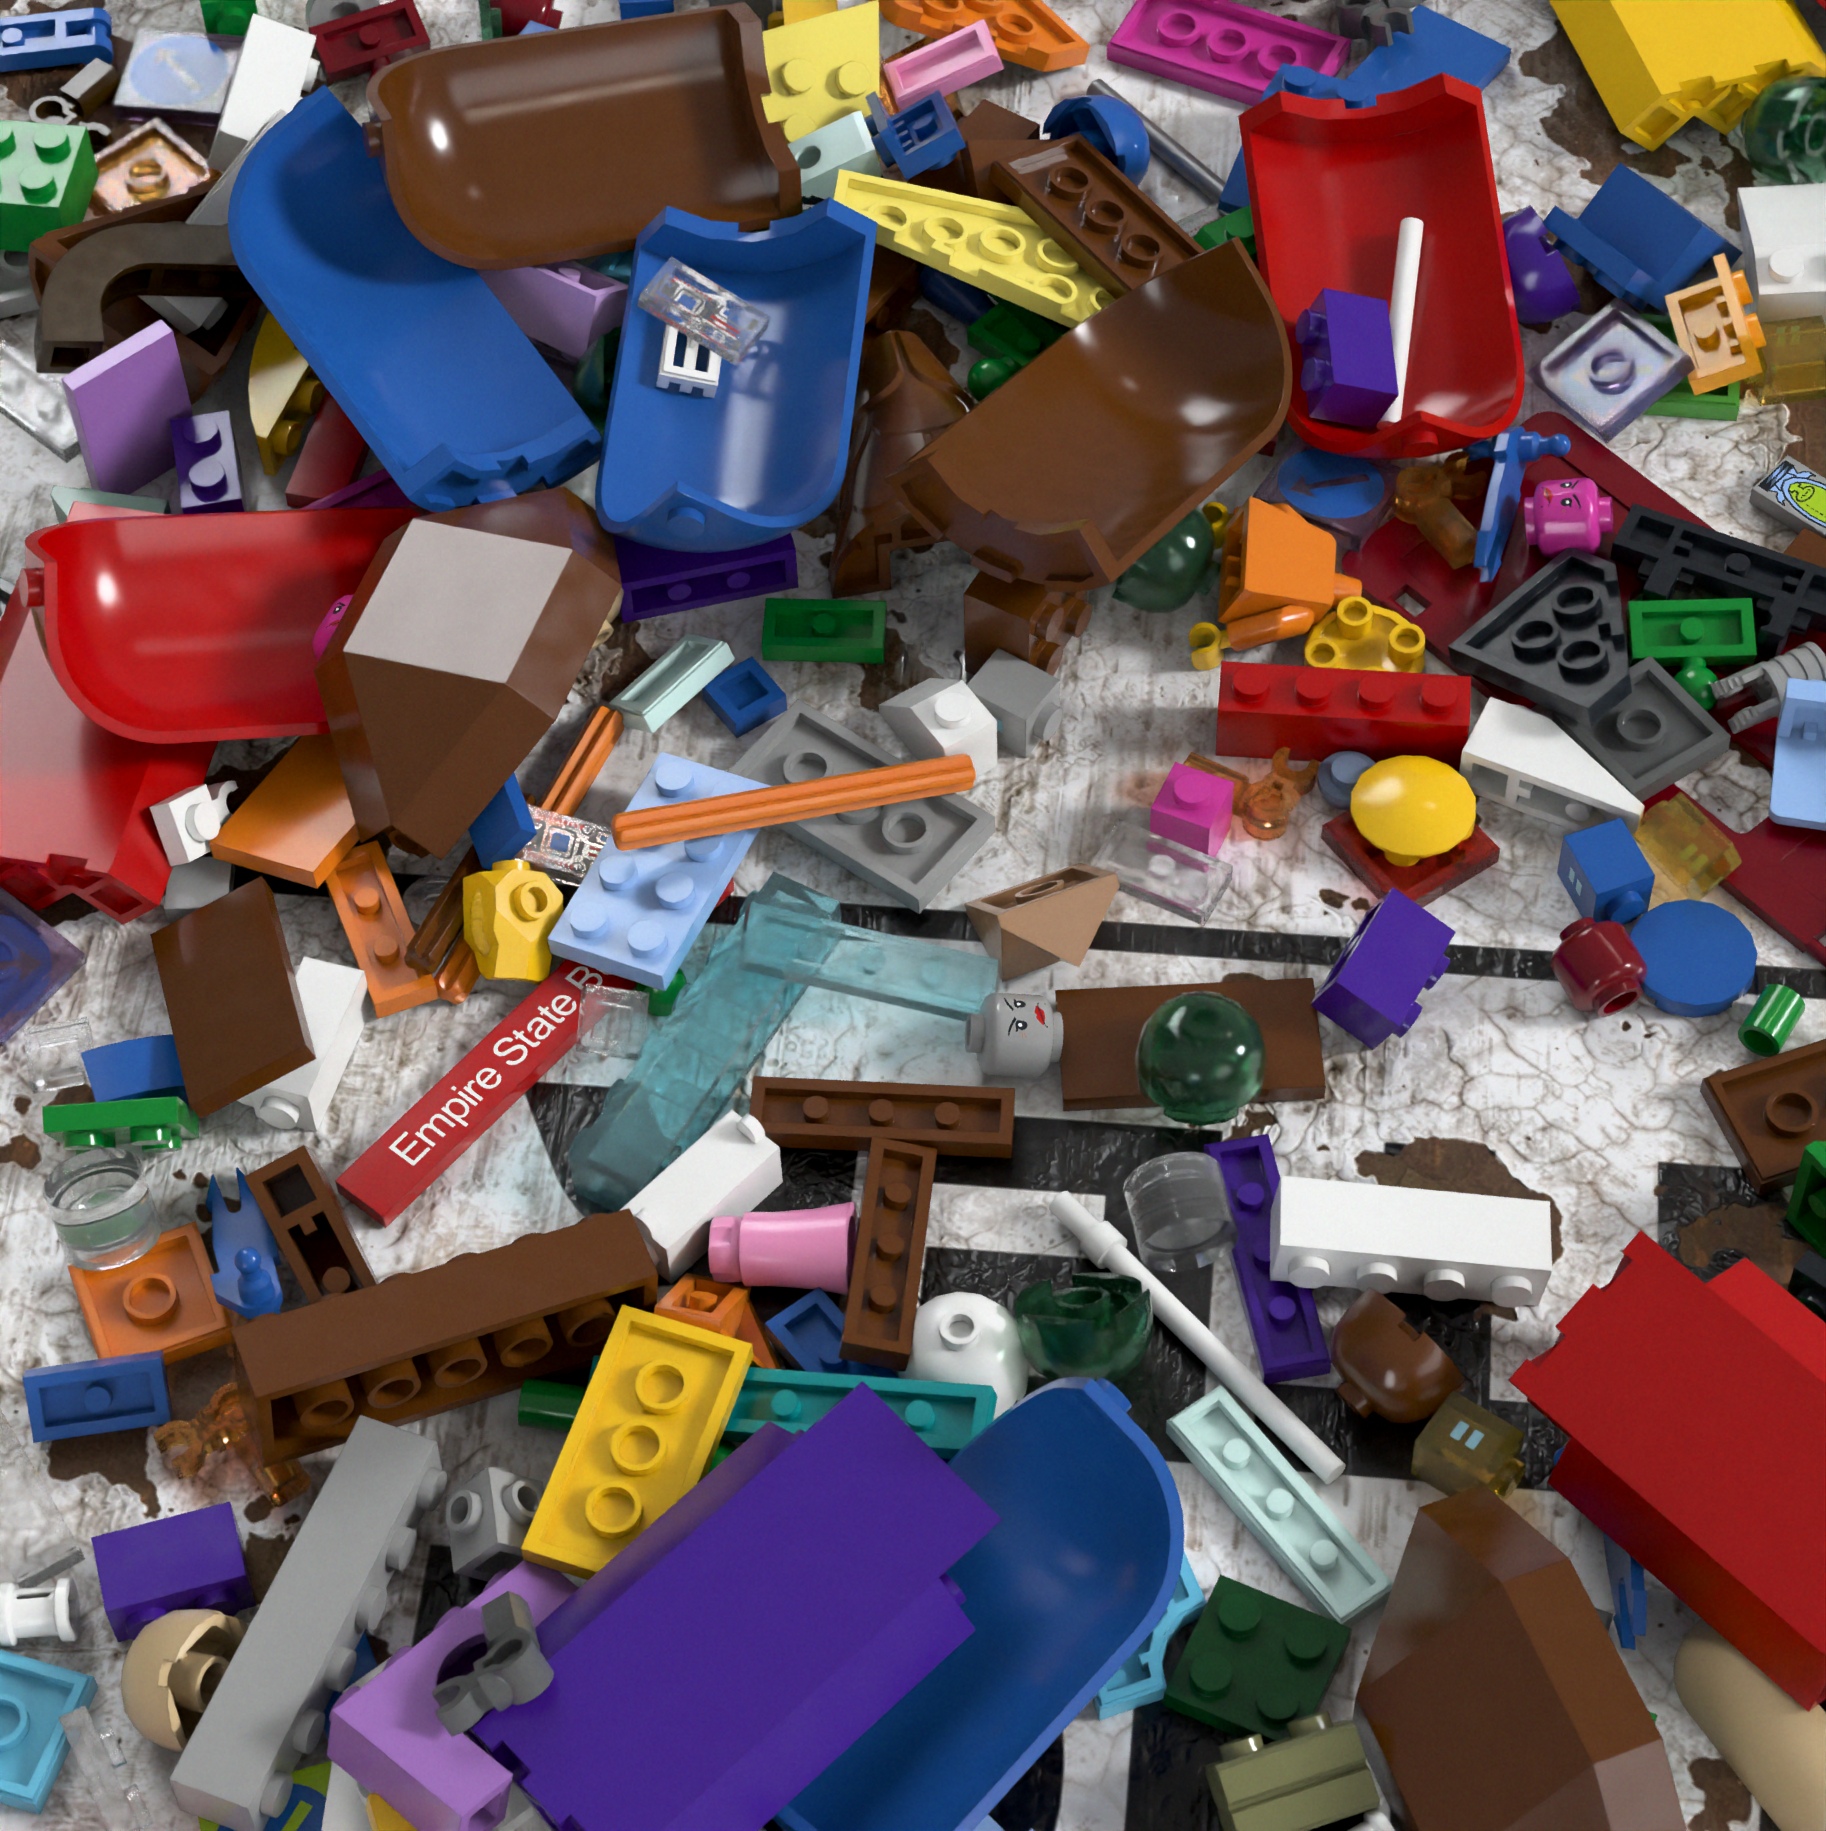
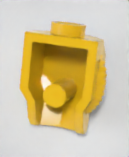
[463,860,563,985]

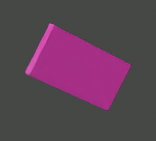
[1107,0,1351,106]

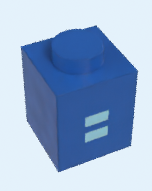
[1557,818,1655,925]

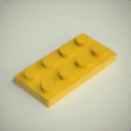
[521,1304,754,1580]

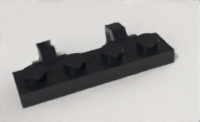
[1610,503,1826,659]

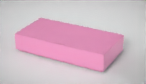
[883,19,1004,111]

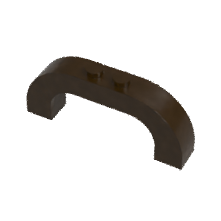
[34,221,260,374]

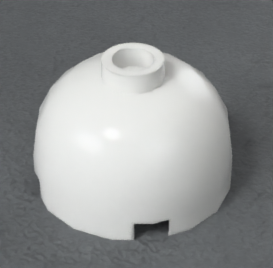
[893,1292,1030,1421]

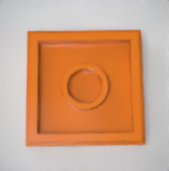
[67,1221,234,1366]

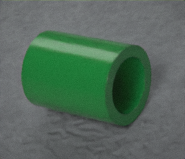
[1738,984,1805,1057]
[518,1378,587,1433]

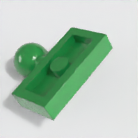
[967,303,1048,402]
[1625,598,1757,712]

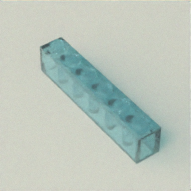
[568,872,842,1212]

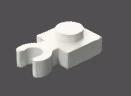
[149,780,238,866]

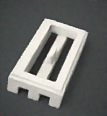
[656,282,730,398]

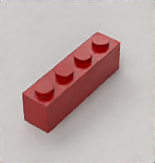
[1215,661,1471,771]

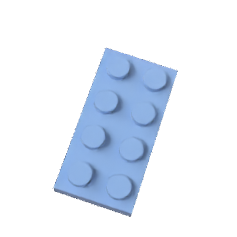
[547,751,772,991]

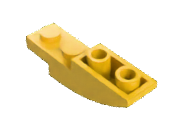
[248,310,325,477]

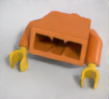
[1188,496,1362,670]

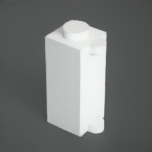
[237,956,373,1132]
[619,1110,783,1284]

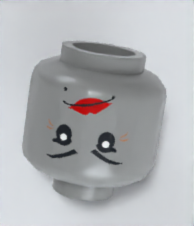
[965,993,1063,1078]

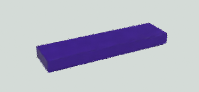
[1203,1134,1331,1385]

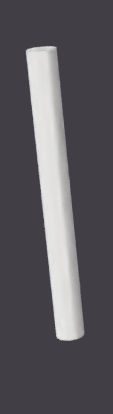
[1376,217,1424,430]

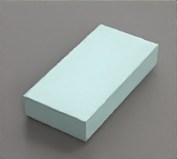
[607,633,735,734]

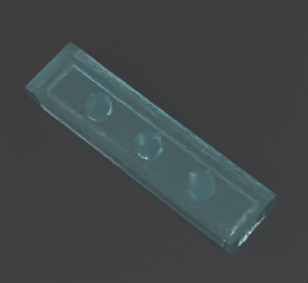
[737,902,998,1022]

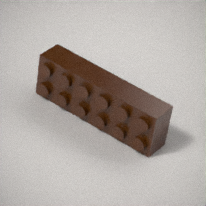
[231,1208,658,1469]

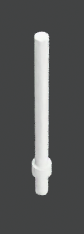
[1049,1191,1346,1485]

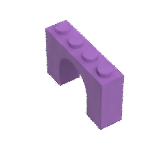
[326,1560,579,1831]

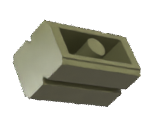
[1204,1711,1380,1831]

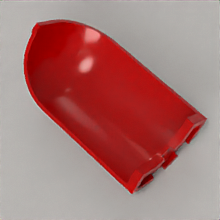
[1238,72,1525,460]
[19,505,437,744]

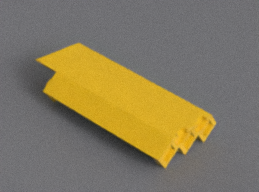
[1549,0,1826,152]

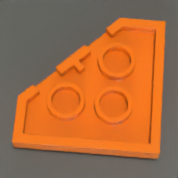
[869,0,1091,72]

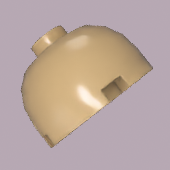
[120,1609,248,1754]

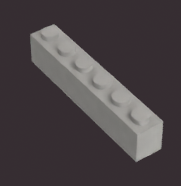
[169,1415,447,1831]

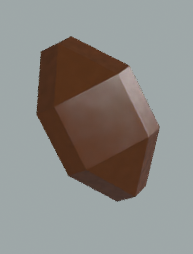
[314,486,622,861]
[1352,1484,1687,1831]

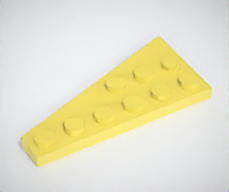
[761,0,880,164]
[833,169,1115,329]

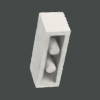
[207,13,320,172]

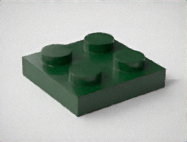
[1163,1574,1352,1745]

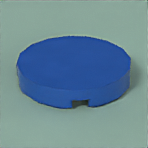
[1630,899,1757,1018]

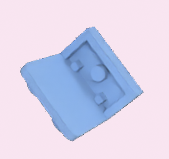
[1768,678,1826,831]

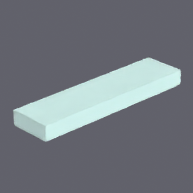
[1166,1385,1393,1628]

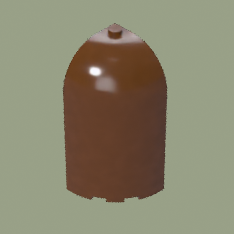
[362,2,803,271]
[885,236,1293,592]

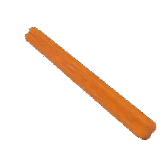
[434,706,624,1005]
[611,753,976,851]

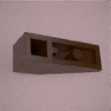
[244,1145,379,1305]

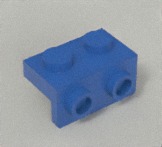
[864,90,966,180]

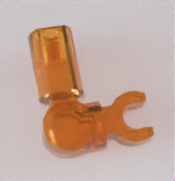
[1392,451,1487,570]
[1183,746,1319,841]
[153,1382,311,1507]

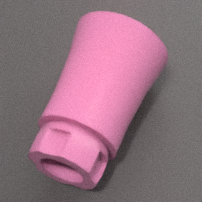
[708,1202,858,1295]

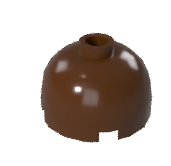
[1330,1287,1466,1423]

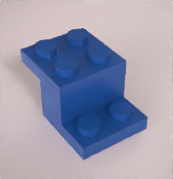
[1543,163,1743,314]

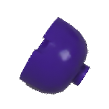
[1502,205,1582,325]

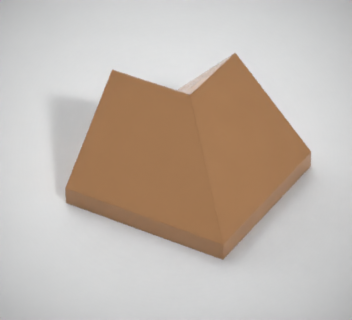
[964,863,1120,981]

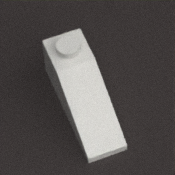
[1459,697,1645,844]

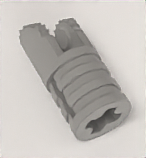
[1710,641,1826,734]

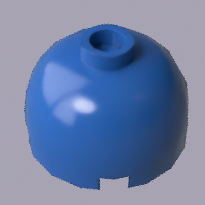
[1042,95,1150,187]

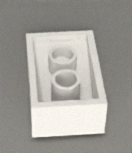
[1737,183,1826,335]

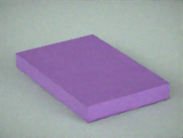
[61,319,194,495]

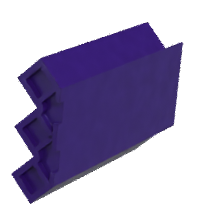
[464,1381,1002,1831]

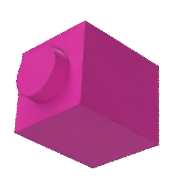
[1149,762,1234,873]

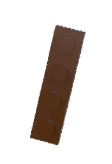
[749,1076,1015,1158]
[838,1136,937,1371]

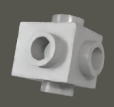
[445,1467,544,1582]

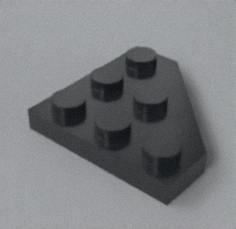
[1448,548,1632,727]

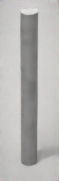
[1086,79,1230,214]

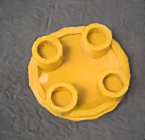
[1304,596,1425,673]
[1350,755,1476,867]

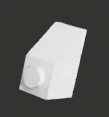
[879,678,997,777]

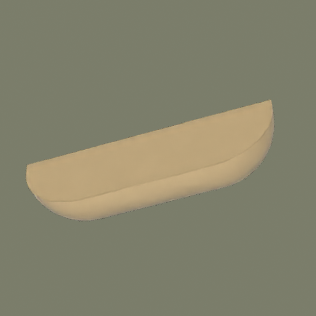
[1673,1618,1826,1831]

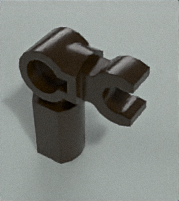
[29,58,122,151]

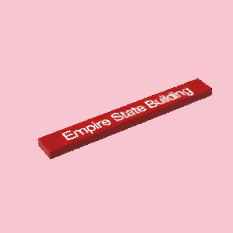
[335,877,734,1228]

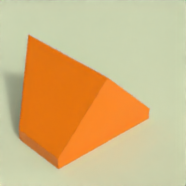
[654,1273,781,1370]

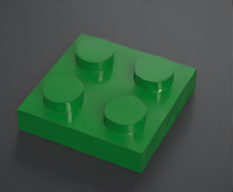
[42,1096,199,1158]

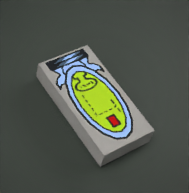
[1749,455,1826,539]

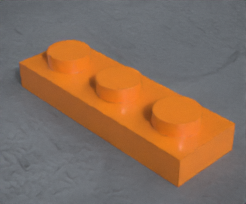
[324,840,439,1019]

